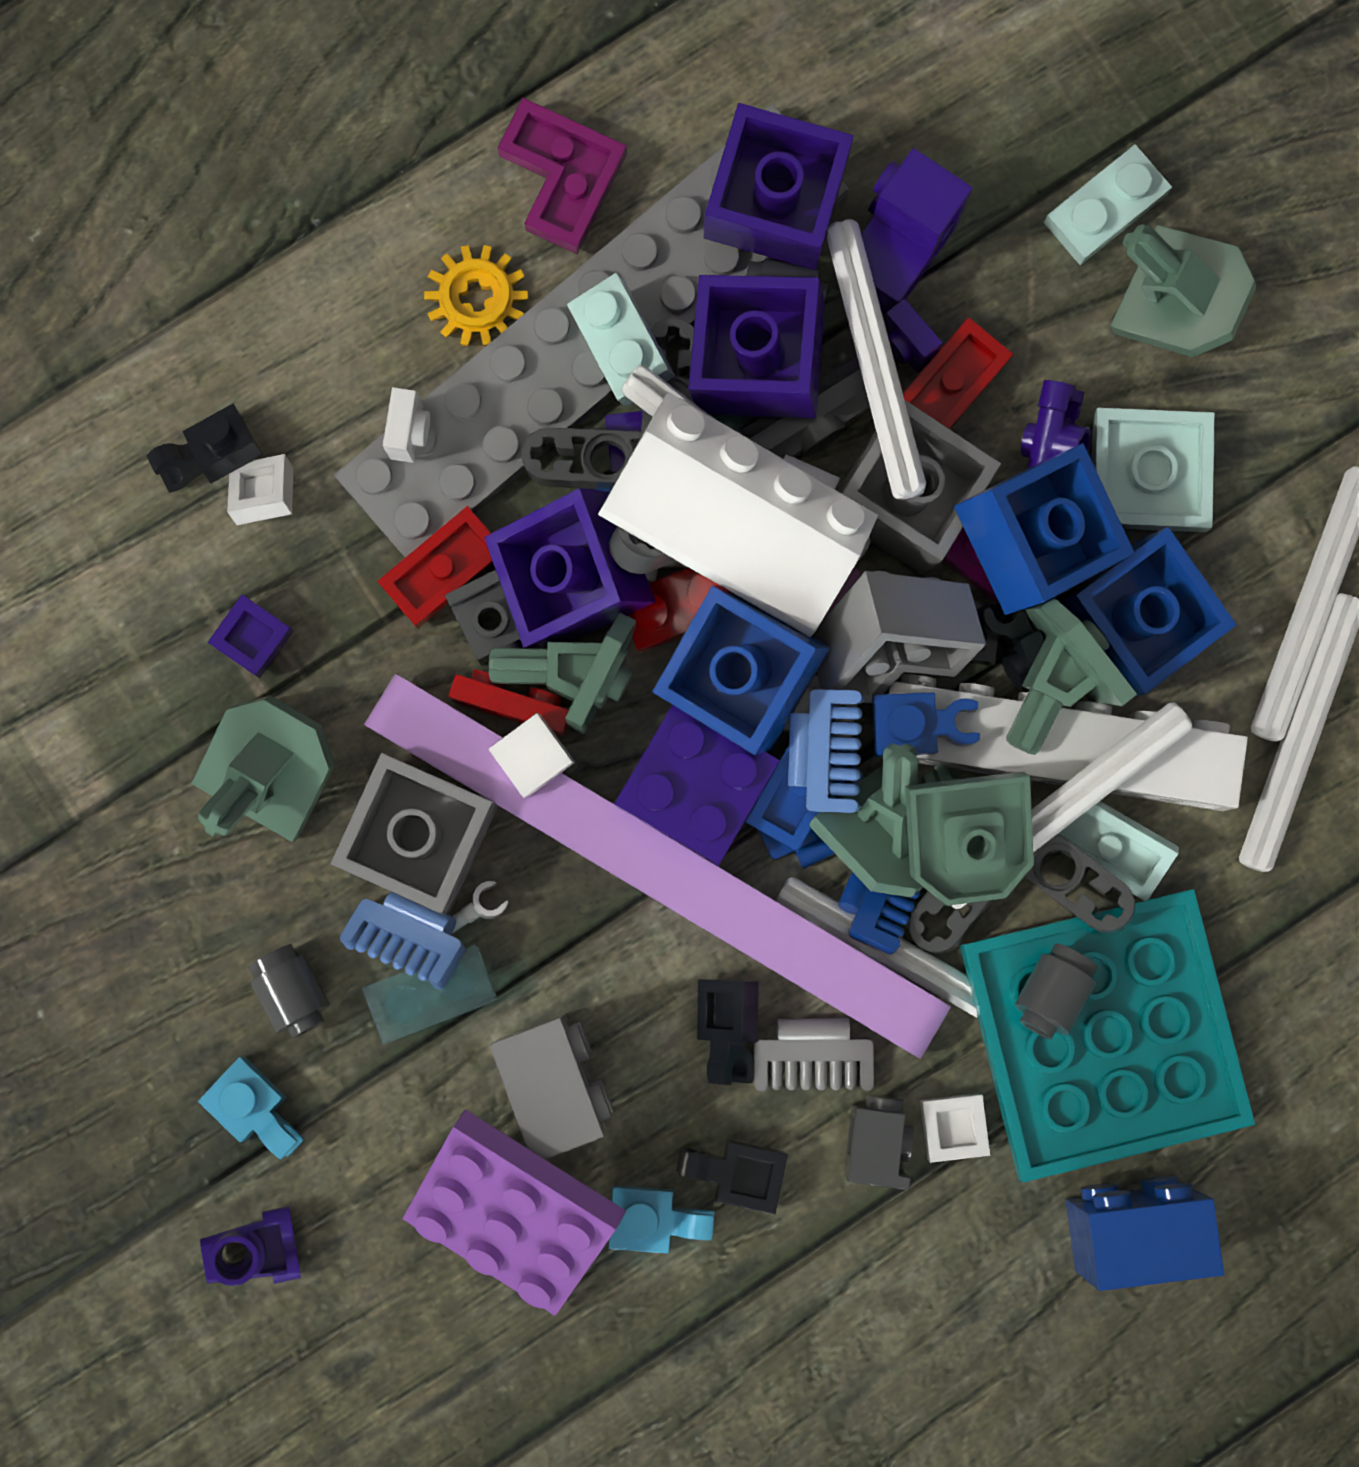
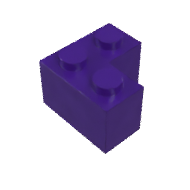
[836,148,973,314]

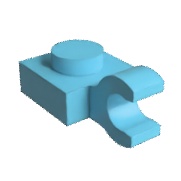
[198,1056,305,1160]
[609,1185,715,1254]

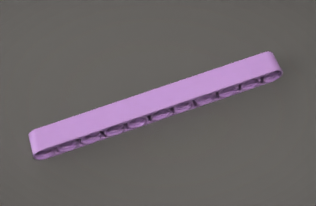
[364,674,951,1059]

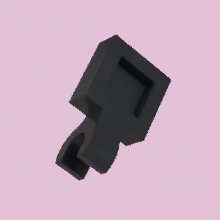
[146,403,262,493]
[976,607,1044,692]
[697,979,759,1085]
[676,1139,788,1215]

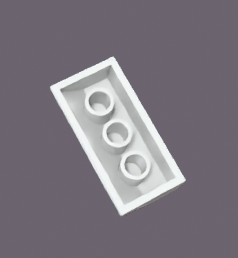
[598,392,878,638]

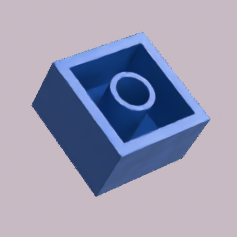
[954,443,1135,615]
[1058,527,1237,696]
[652,586,831,755]
[1065,1176,1224,1291]

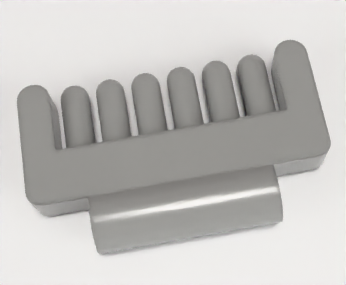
[753,1018,874,1092]

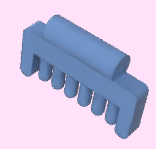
[788,689,864,813]
[340,892,465,990]

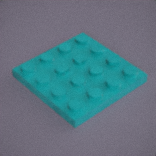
[960,889,1255,1183]

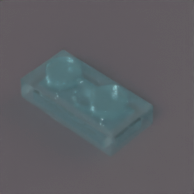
[362,945,498,1044]

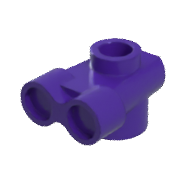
[1021,380,1091,469]
[200,1206,301,1286]

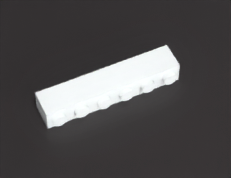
[880,674,1248,811]

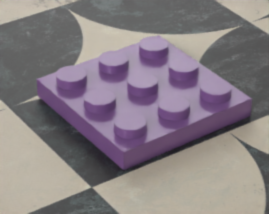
[402,1109,626,1316]

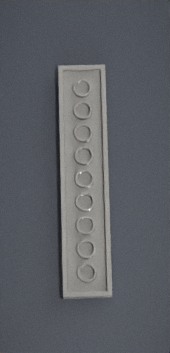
[334,104,849,558]

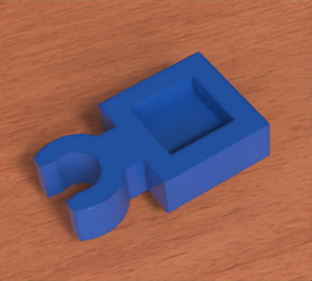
[872,692,980,757]

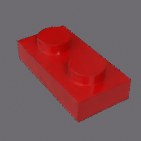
[903,317,1013,430]
[377,506,494,629]
[627,568,720,652]
[448,669,569,738]

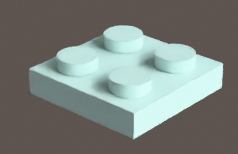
[1092,408,1215,532]

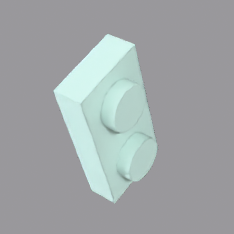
[1043,144,1172,265]
[567,273,675,407]
[1058,801,1179,901]

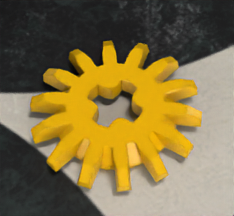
[424,245,528,347]

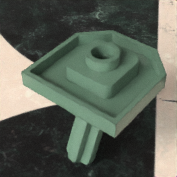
[1110,224,1256,358]
[1006,597,1137,755]
[489,613,636,736]
[191,695,335,843]
[809,743,923,898]
[905,764,1034,906]

